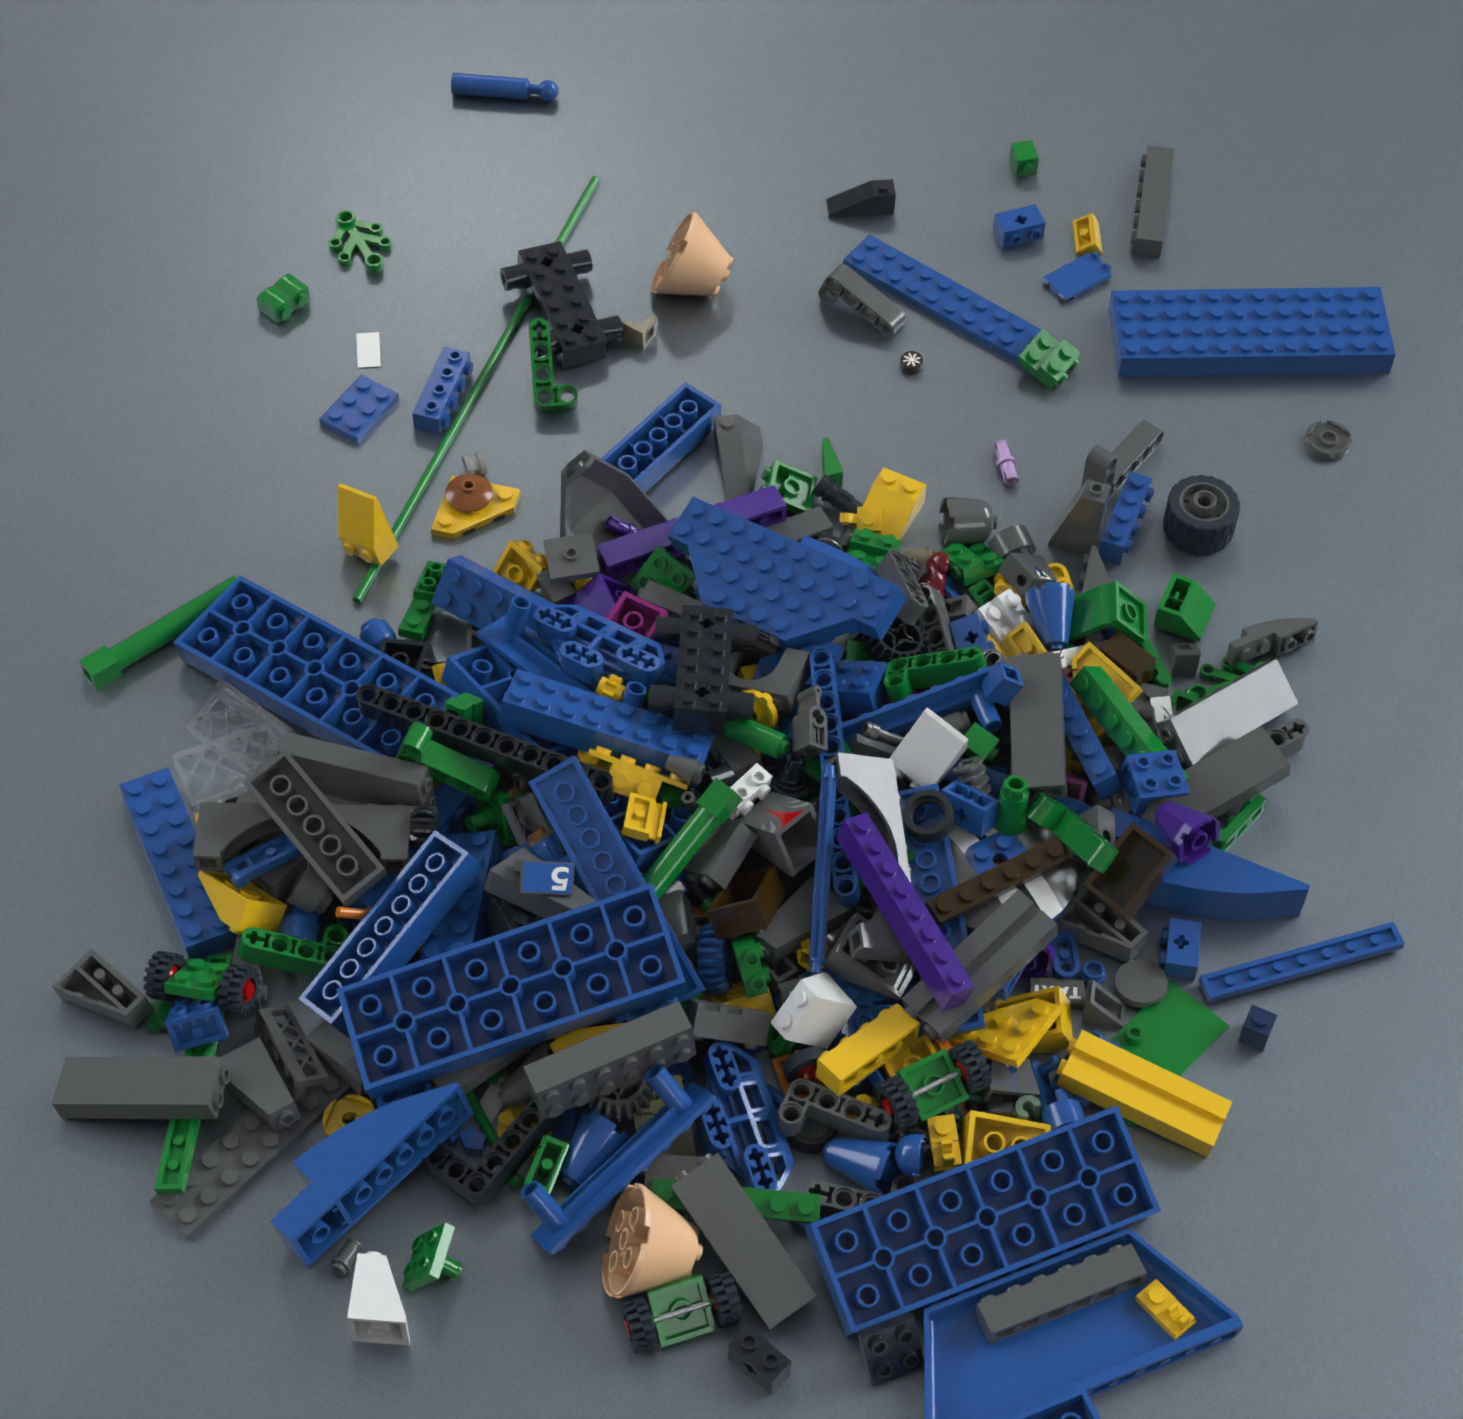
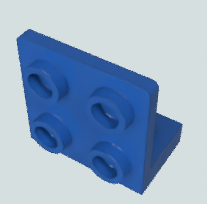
[1120,750,1190,816]
[165,996,229,1052]

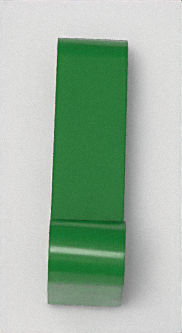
[529,318,578,412]
[884,647,987,704]
[397,722,500,801]
[1026,792,1119,874]
[237,924,348,978]

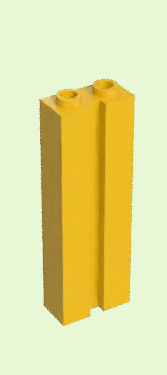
[1056,1030,1232,1158]

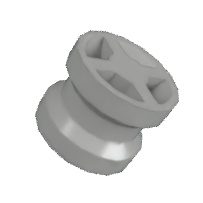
[462,451,487,475]

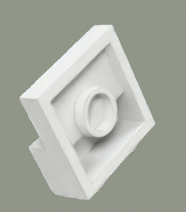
[972,588,1036,646]
[728,763,773,820]

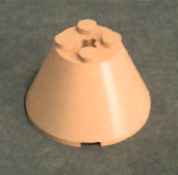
[651,210,734,298]
[601,1183,703,1298]

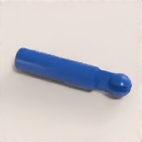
[451,73,558,101]

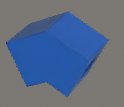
[458,1126,487,1158]

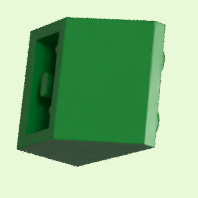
[1153,573,1216,642]

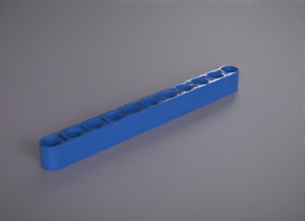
[809,647,861,907]

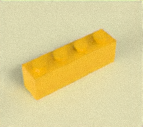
[816,1003,920,1097]

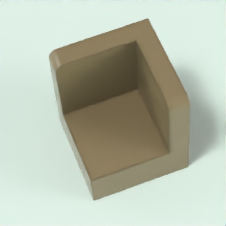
[622,316,656,349]

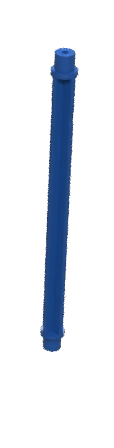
[809,764,837,975]

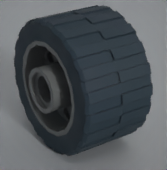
[1163,475,1240,554]

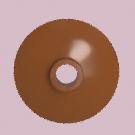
[445,474,493,513]

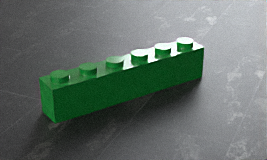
[1069,666,1190,781]

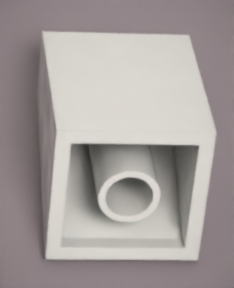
[889,707,968,789]
[770,972,857,1049]
[347,1251,410,1346]

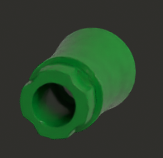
[994,775,1029,835]

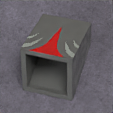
[736,791,818,877]

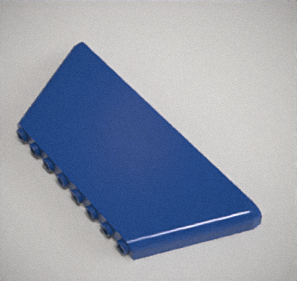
[923,1228,1244,1419]

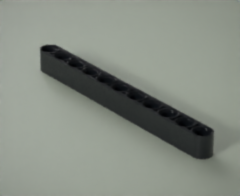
[356,684,615,804]

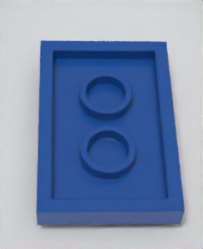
[319,374,399,444]

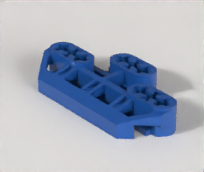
[534,604,666,689]
[695,1041,794,1191]

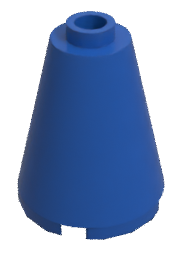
[1025,582,1075,652]
[559,1109,630,1189]
[823,1137,900,1195]

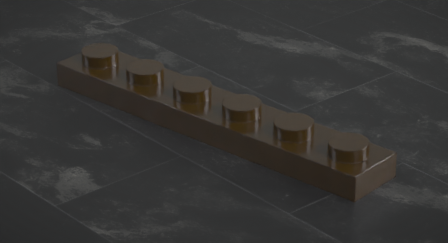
[924,835,1072,927]

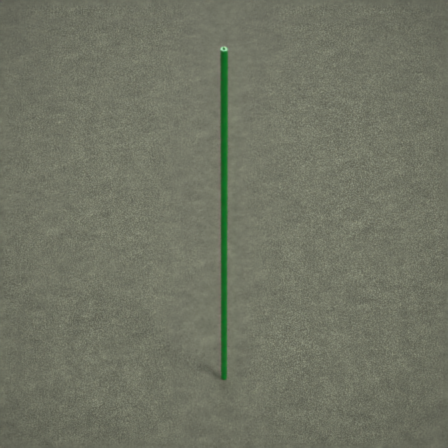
[352,176,600,604]

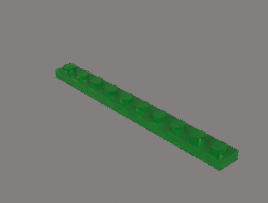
[154,954,233,1195]

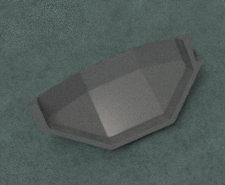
[560,450,698,596]

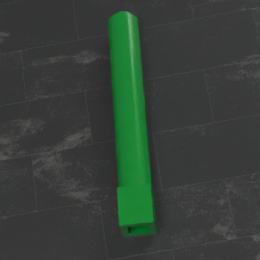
[79,576,237,691]
[622,682,790,759]
[643,777,743,901]

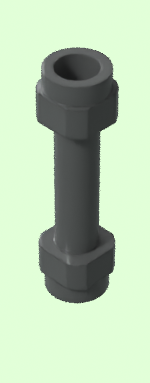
[861,721,904,746]

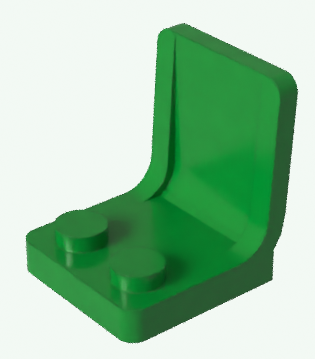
[1069,580,1147,645]

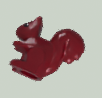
[918,551,950,600]

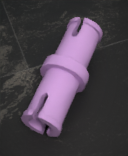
[993,440,1019,486]

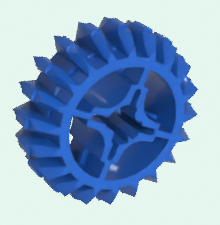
[696,922,735,995]

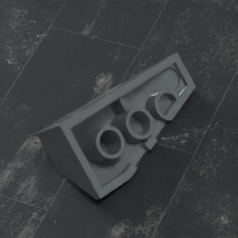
[714,414,763,501]

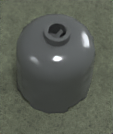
[938,497,997,545]

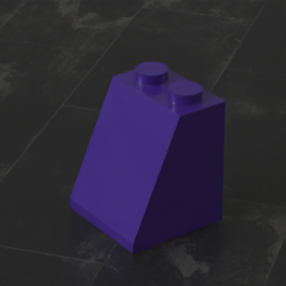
[565,573,635,618]

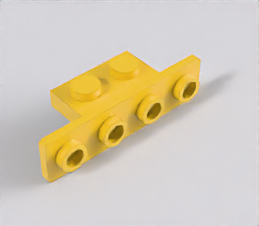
[588,745,689,799]

